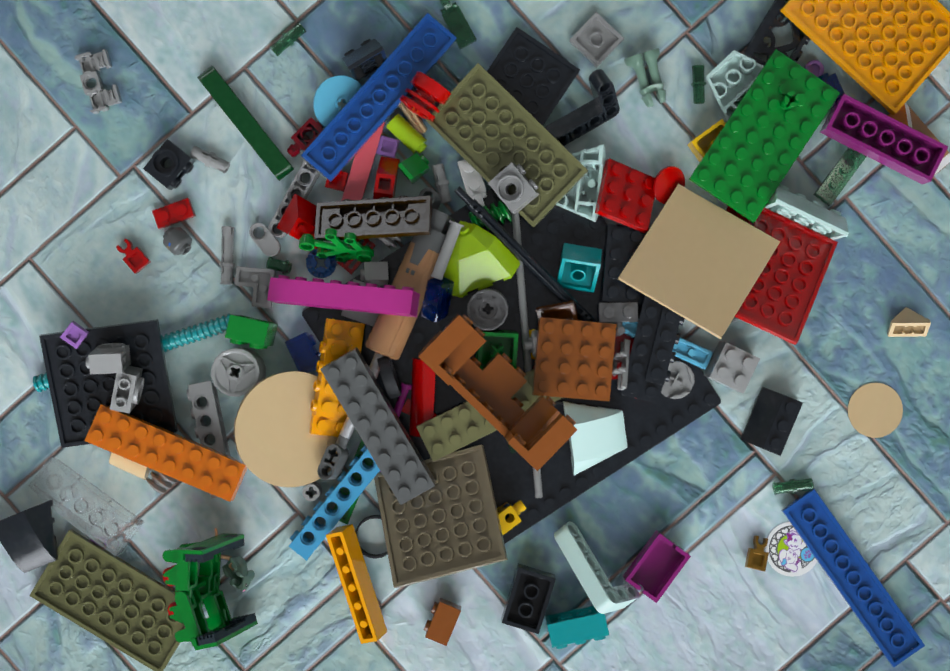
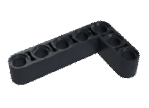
[544,69,620,146]

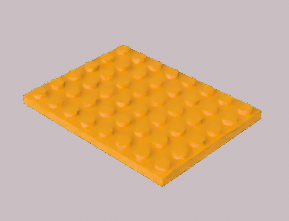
[780,0,950,115]

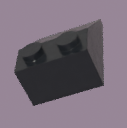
[342,39,387,81]

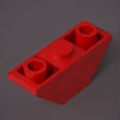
[373,156,400,199]

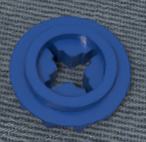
[306,249,337,278]

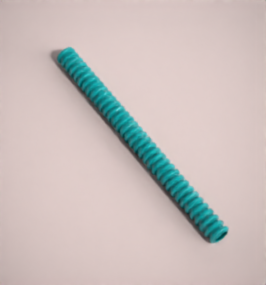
[33,313,230,392]

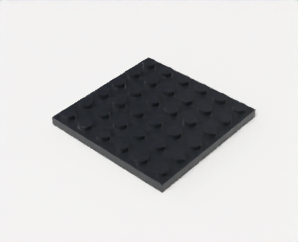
[39,319,178,448]

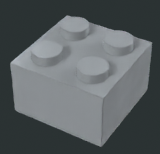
[703,341,760,394]

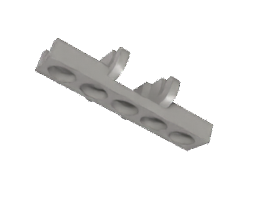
[612,339,630,390]

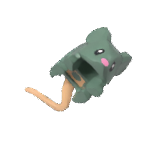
[215,528,255,591]

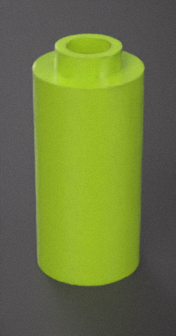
[386,114,427,154]

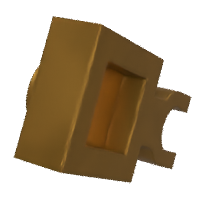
[745,536,769,572]

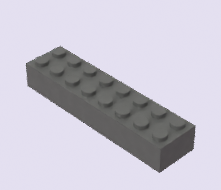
[320,347,436,505]

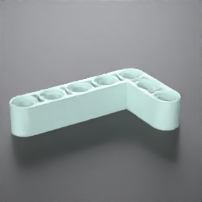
[554,521,639,614]

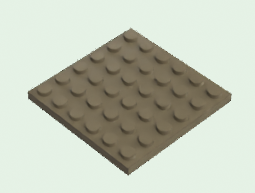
[374,444,508,588]

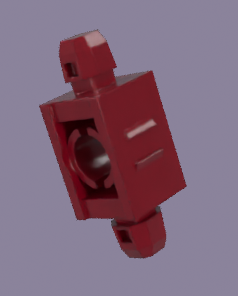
[287,117,323,157]

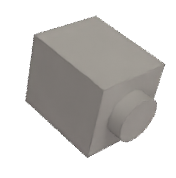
[360,261,389,287]

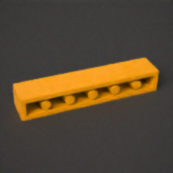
[326,524,388,644]

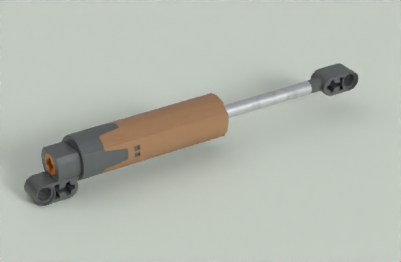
[317,187,455,480]

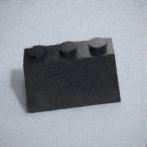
[740,387,803,456]

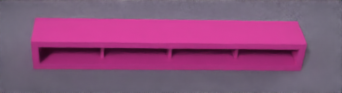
[267,275,420,317]

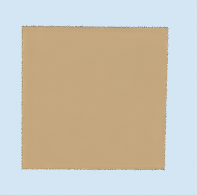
[618,184,780,339]

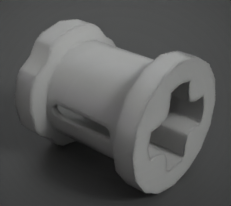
[302,482,322,501]

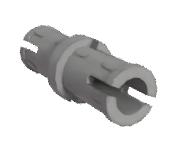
[190,146,230,173]
[431,164,452,204]

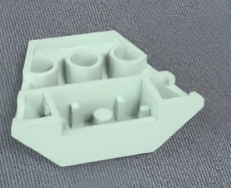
[706,50,763,120]
[556,144,606,222]
[563,401,628,475]

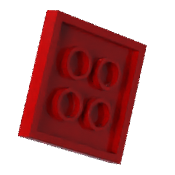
[595,158,655,233]

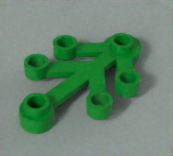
[299,228,374,262]

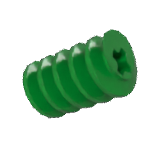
[469,200,512,231]

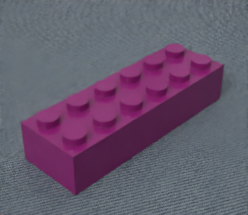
[820,94,948,185]

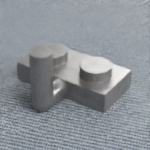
[598,302,638,336]

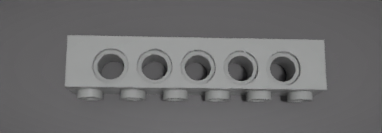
[187,380,231,498]

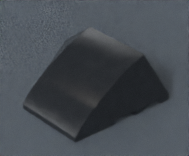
[0,499,58,573]

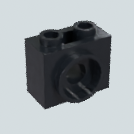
[143,139,195,190]

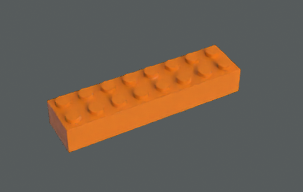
[85,404,247,502]

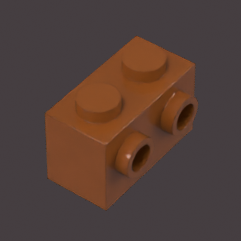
[423,598,461,646]

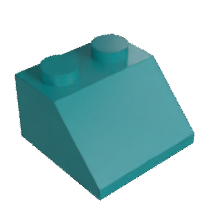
[557,243,602,293]

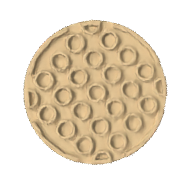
[234,371,339,487]

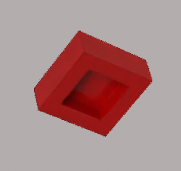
[325,171,349,192]

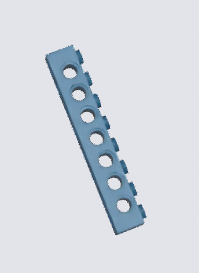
[289,445,380,561]

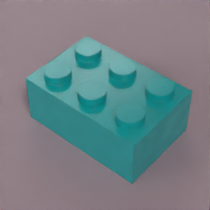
[545,605,609,649]

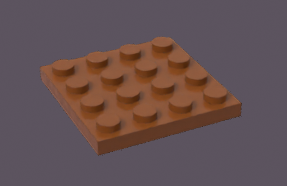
[532,317,617,401]

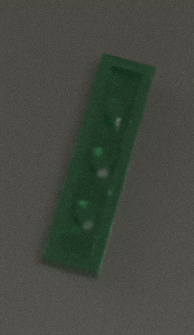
[813,147,867,206]

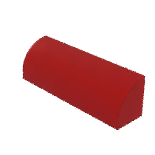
[409,358,435,437]

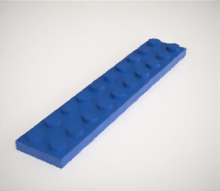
[301,13,457,182]
[781,488,925,667]

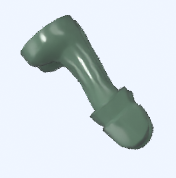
[624,48,666,107]

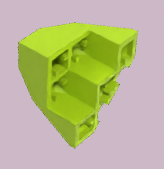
[443,221,520,298]

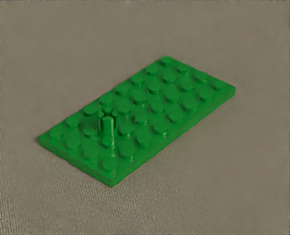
[689,49,840,222]

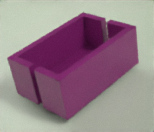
[623,530,691,603]

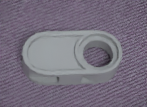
[249,223,281,257]

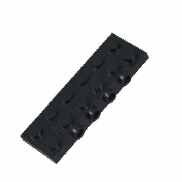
[620,295,685,404]

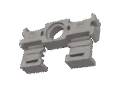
[75,49,122,114]

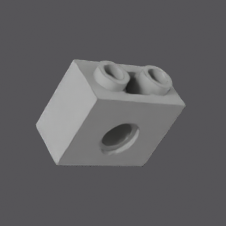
[488,163,539,214]
[86,343,131,374]
[110,366,144,413]

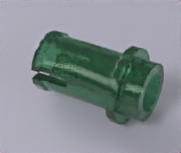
[266,257,292,275]

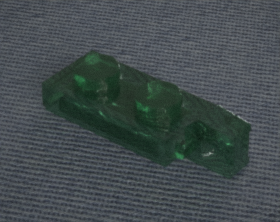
[440,0,477,50]

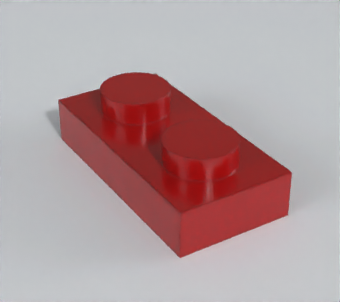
[152,198,196,229]

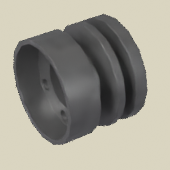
[467,288,509,331]

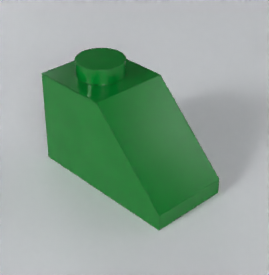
[398,153,430,184]

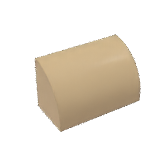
[109,453,151,480]

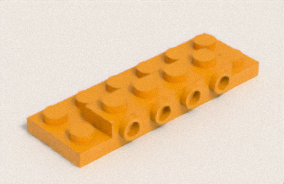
[309,318,365,437]

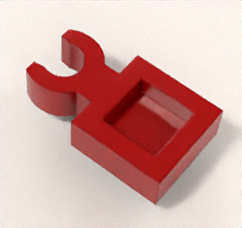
[116,239,151,274]

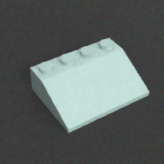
[764,185,849,240]

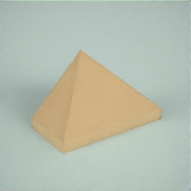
[887,307,931,337]

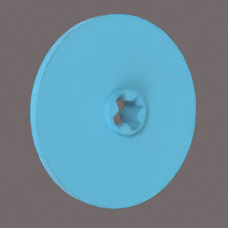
[313,75,362,128]

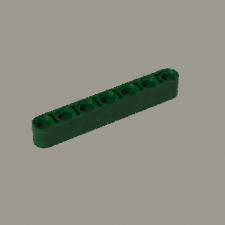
[197,66,294,181]

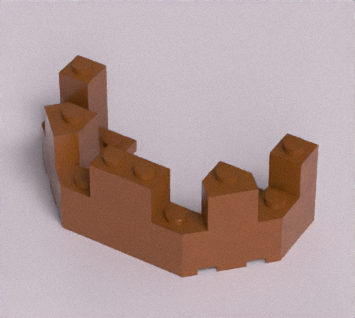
[418,314,577,471]

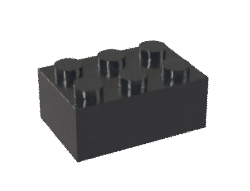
[501,563,556,634]

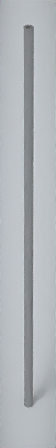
[511,212,543,498]

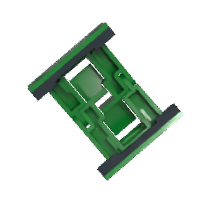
[162,533,258,651]

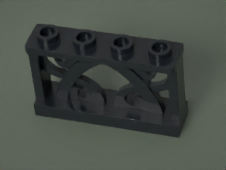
[743,0,811,66]

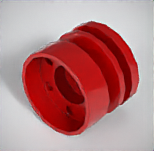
[400,71,451,122]

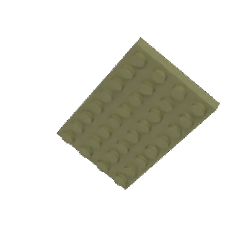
[426,63,588,227]
[29,529,185,671]

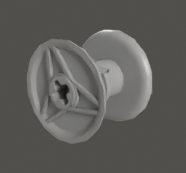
[211,348,266,397]

